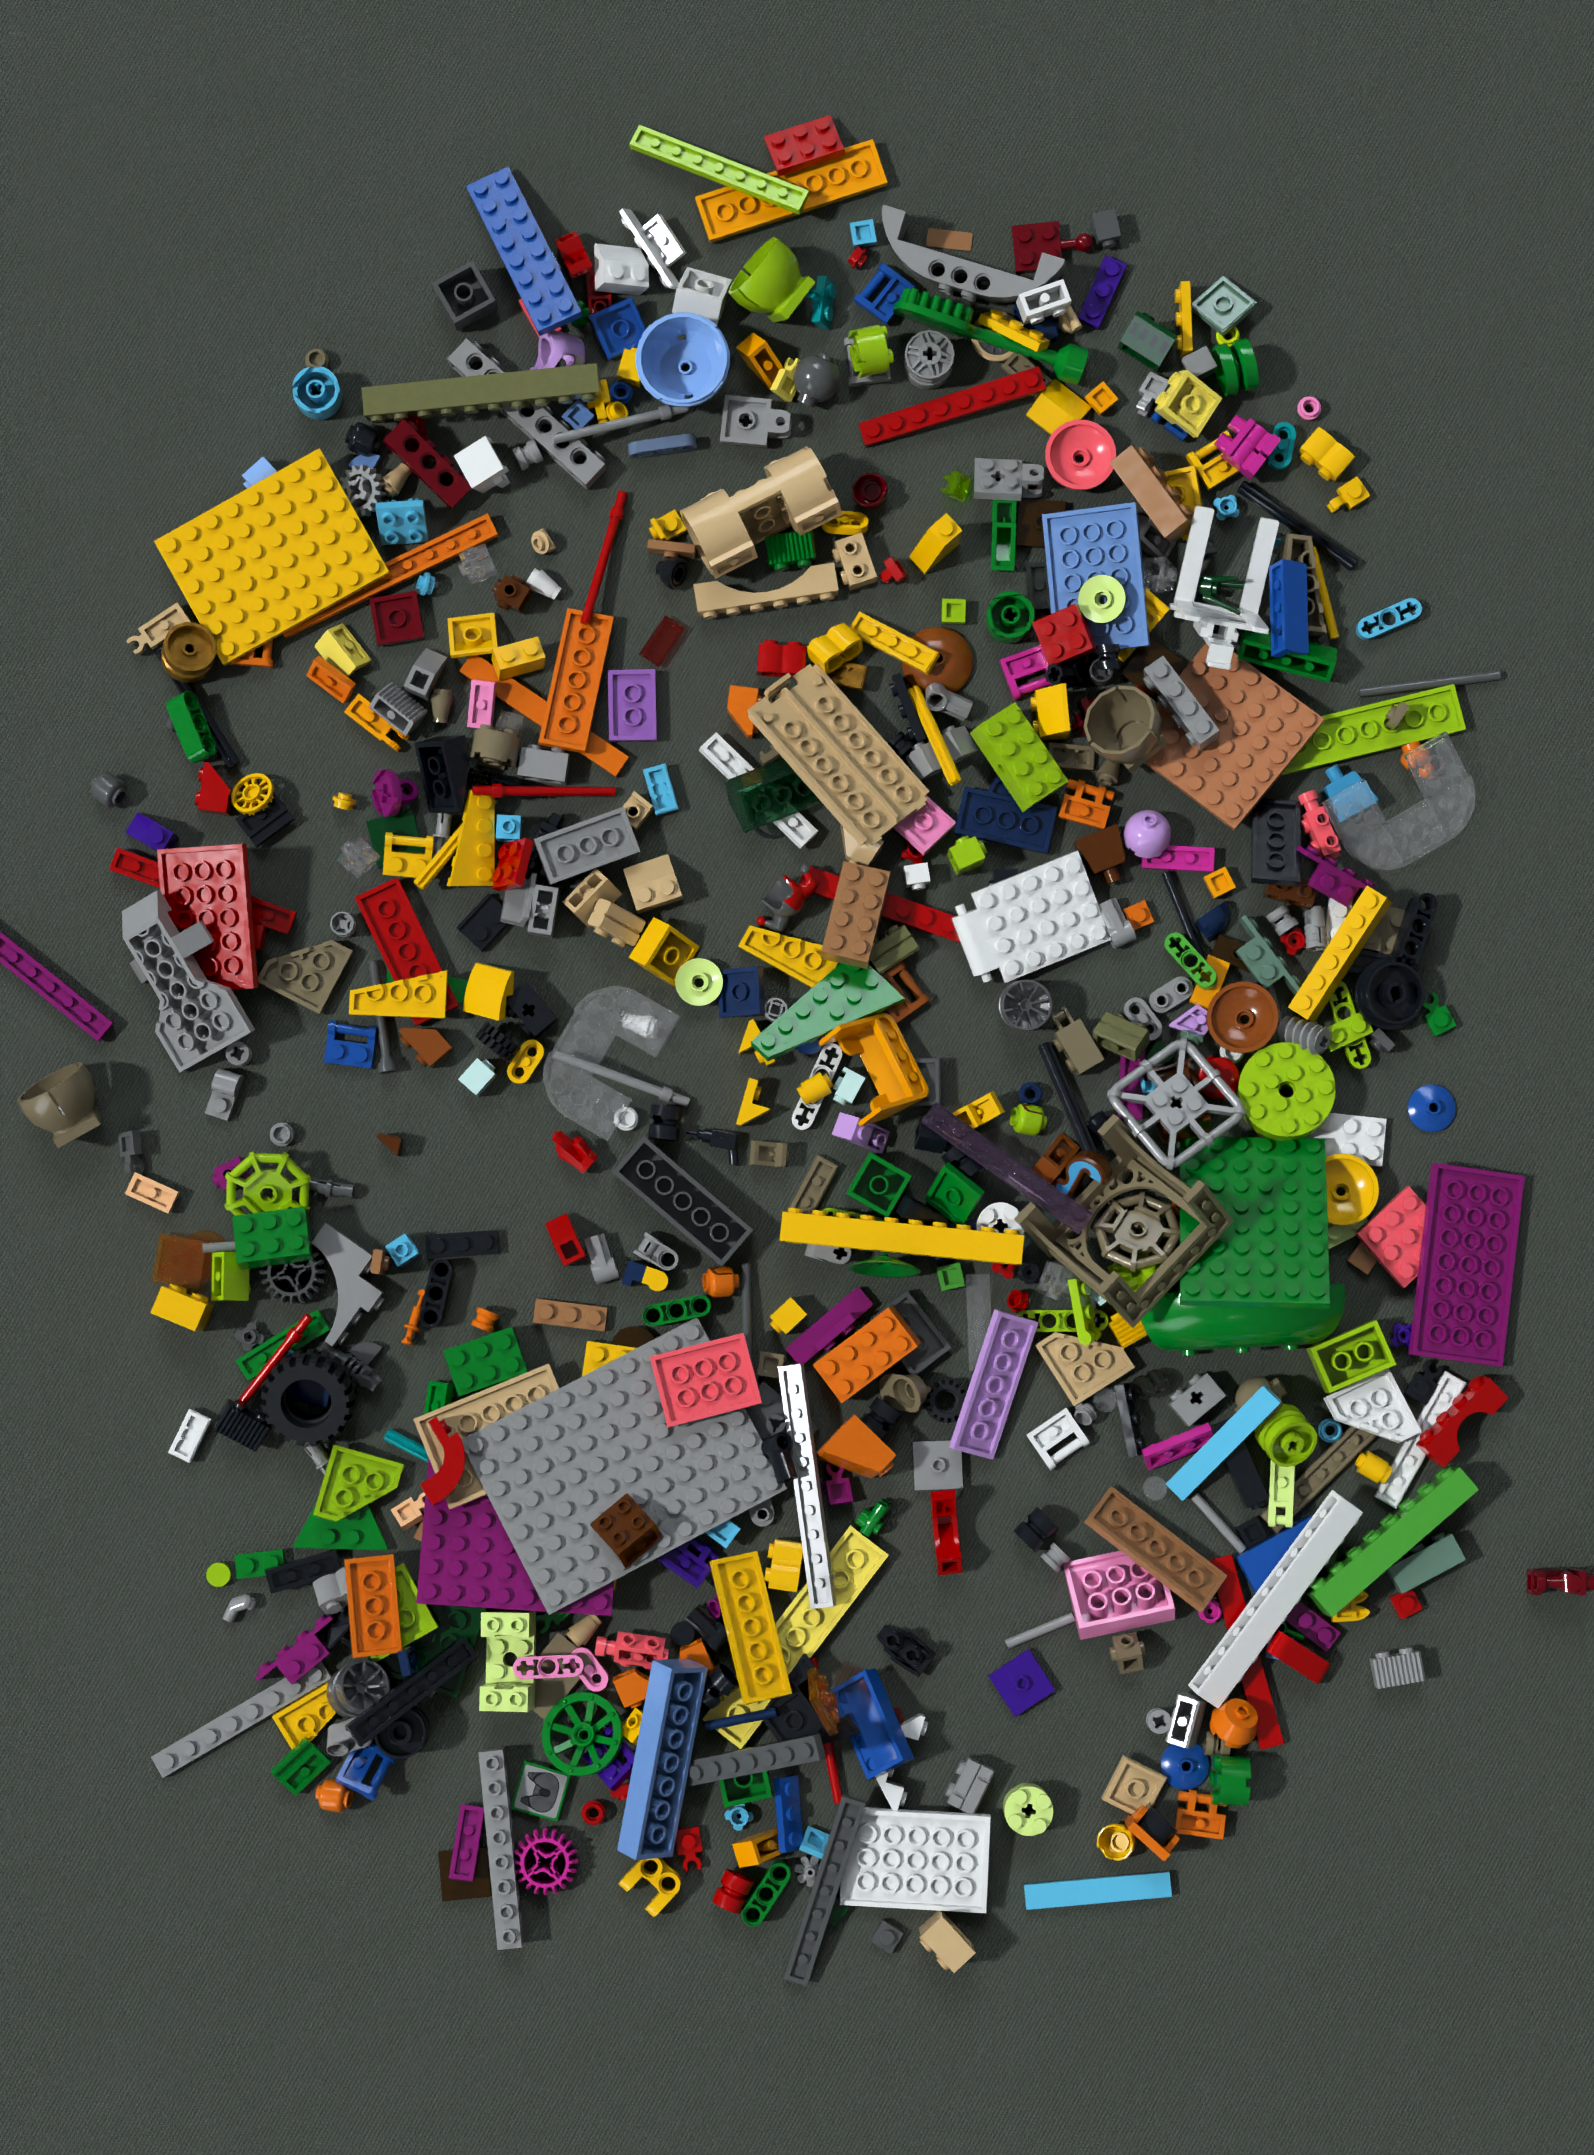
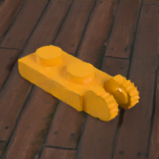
[344,694,410,752]

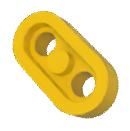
[821,511,868,535]
[507,1039,545,1084]

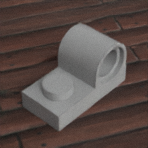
[205,1068,245,1121]

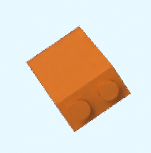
[816,1414,896,1479]

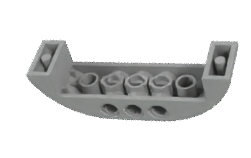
[882,205,1066,303]

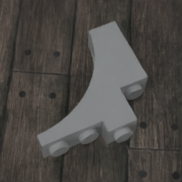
[312,1223,385,1347]

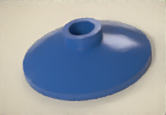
[1407,1084,1456,1132]
[1160,1744,1209,1790]

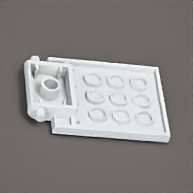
[952,851,1111,983]

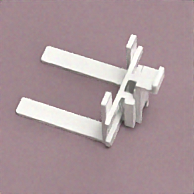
[1169,505,1279,670]

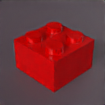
[1032,604,1096,665]

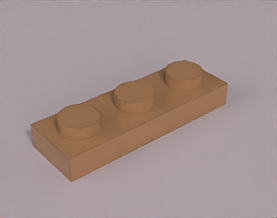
[533,1299,608,1332]

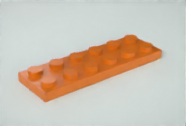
[538,608,614,754]

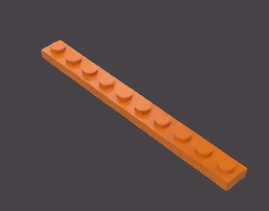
[283,513,499,639]

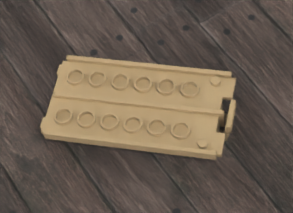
[747,664,930,847]

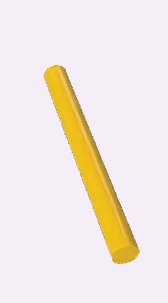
[1313,547,1339,640]

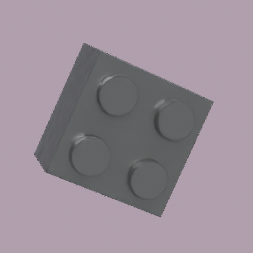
[431,260,498,332]

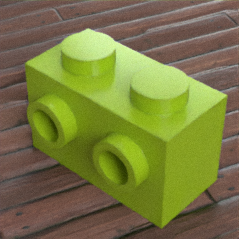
[947,835,987,876]
[211,1252,251,1302]

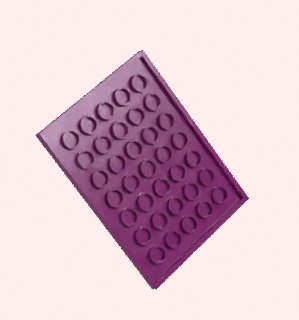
[416,1459,614,1616]

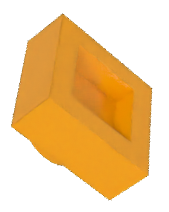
[1084,381,1118,416]
[1203,867,1236,899]

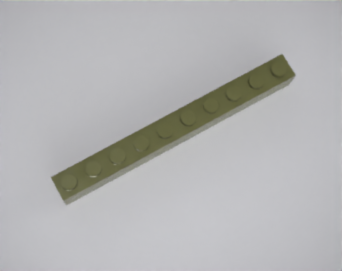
[361,363,602,423]

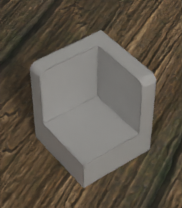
[1181,346,1217,380]

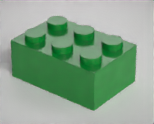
[232,1207,313,1270]
[443,1327,529,1397]

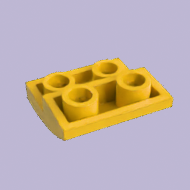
[463,962,515,1021]

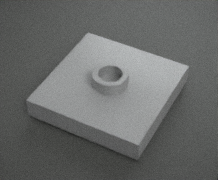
[913,1440,963,1490]

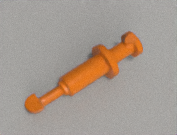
[401,1289,425,1346]

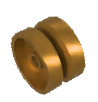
[161,622,216,683]

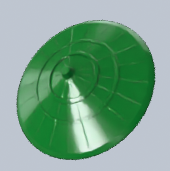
[848,1252,921,1278]

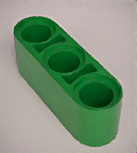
[166,691,217,763]
[642,1295,711,1326]
[742,1860,790,1927]

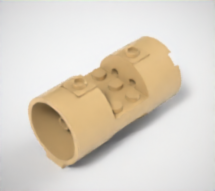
[680,446,842,579]

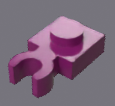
[824,1463,853,1506]

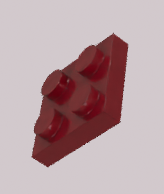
[369,591,425,647]

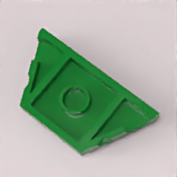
[294,1504,388,1551]

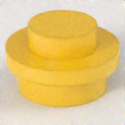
[605,401,628,421]
[332,792,356,810]

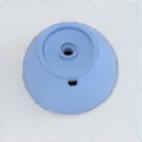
[636,312,730,407]

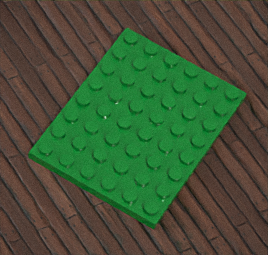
[1180,1136,1330,1309]

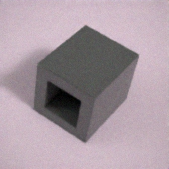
[1090,209,1121,249]

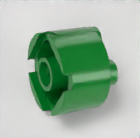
[985,591,1035,644]
[1209,1755,1251,1806]

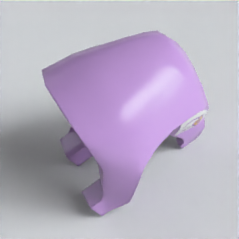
[530,330,585,370]

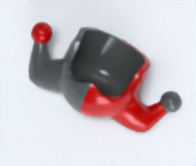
[756,864,817,932]

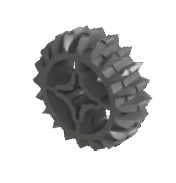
[260,1246,326,1305]

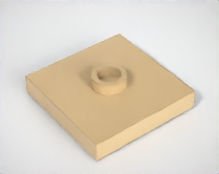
[1101,1755,1167,1814]

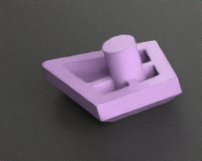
[1169,1004,1209,1037]

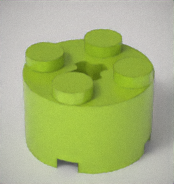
[848,325,894,378]

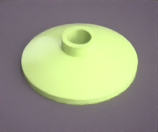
[1078,575,1126,623]
[675,958,723,1006]

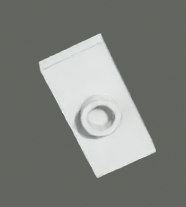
[168,1409,212,1463]

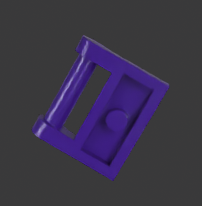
[582,1725,635,1791]

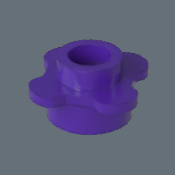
[1391,1323,1412,1348]

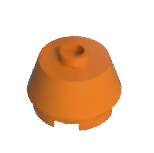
[1210,1698,1258,1748]

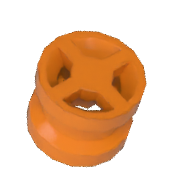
[471,1307,500,1333]

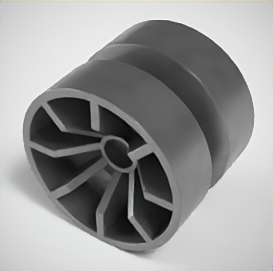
[997,980,1052,1031]
[327,1660,390,1718]

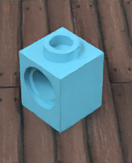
[496,814,523,843]
[385,1233,421,1267]

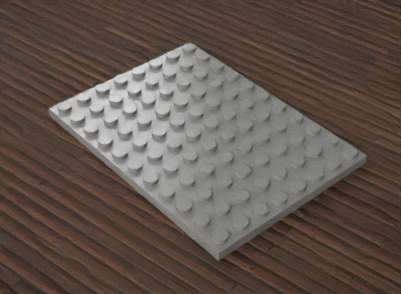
[461,1318,787,1615]

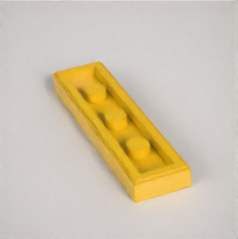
[850,611,940,675]

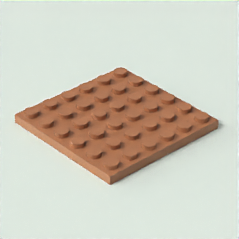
[1144,643,1325,831]

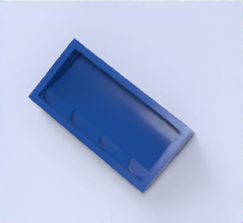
[830,1668,914,1780]

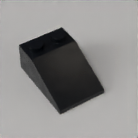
[414,735,470,813]

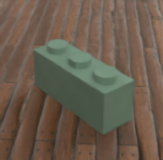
[1386,1531,1466,1594]

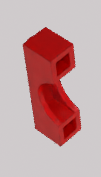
[1415,1375,1509,1468]

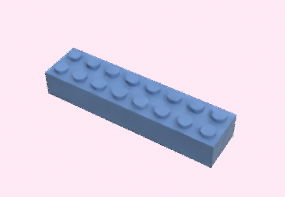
[617,1658,708,1860]

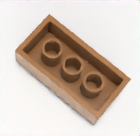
[1109,445,1194,542]
[821,861,890,969]

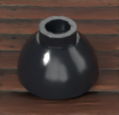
[656,557,687,590]

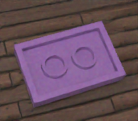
[608,669,657,742]

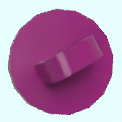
[372,769,418,817]

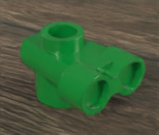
[855,1498,892,1537]

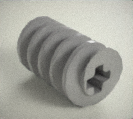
[1277,1016,1332,1055]

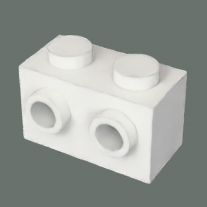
[1016,279,1071,325]

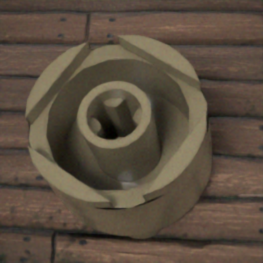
[470,724,521,770]

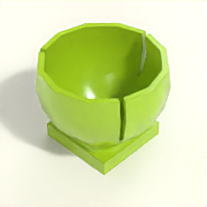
[728,237,815,323]

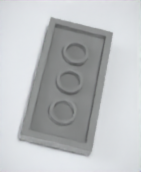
[533,806,640,885]

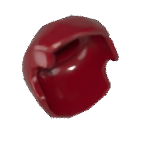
[852,473,888,509]

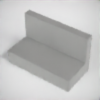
[500,873,537,927]

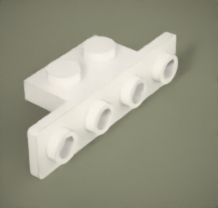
[619,208,686,289]

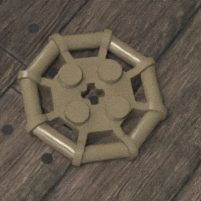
[1093,1192,1180,1272]

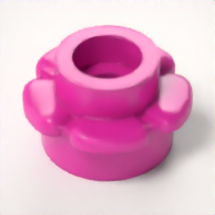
[1198,1599,1222,1623]

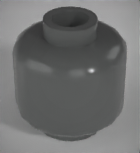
[91,772,127,808]

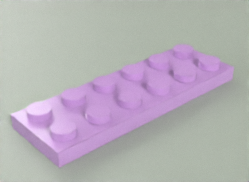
[949,1309,1039,1460]

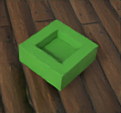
[936,1262,965,1291]

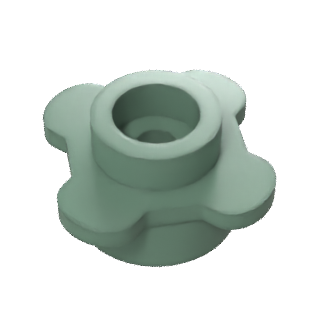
[1179,1030,1203,1054]

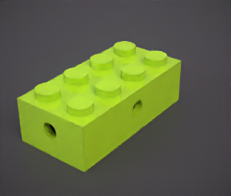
[970,702,1068,812]

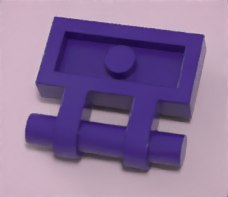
[657,1538,719,1589]

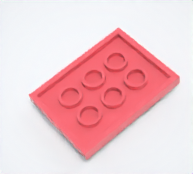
[649,1333,762,1428]

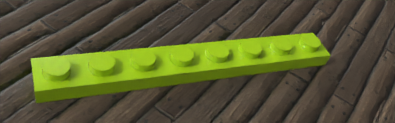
[629,125,810,215]

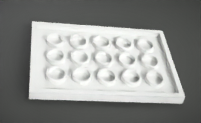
[840,1807,991,1913]

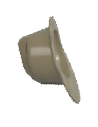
[879,1373,931,1413]

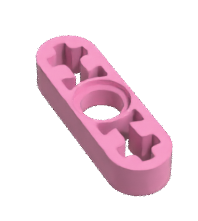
[513,1654,584,1679]

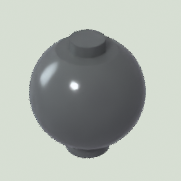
[793,352,841,407]

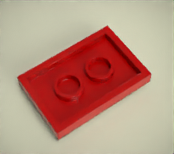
[764,115,845,177]

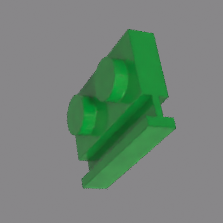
[270,1737,331,1796]

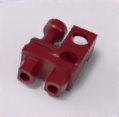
[1527,1568,1594,1596]

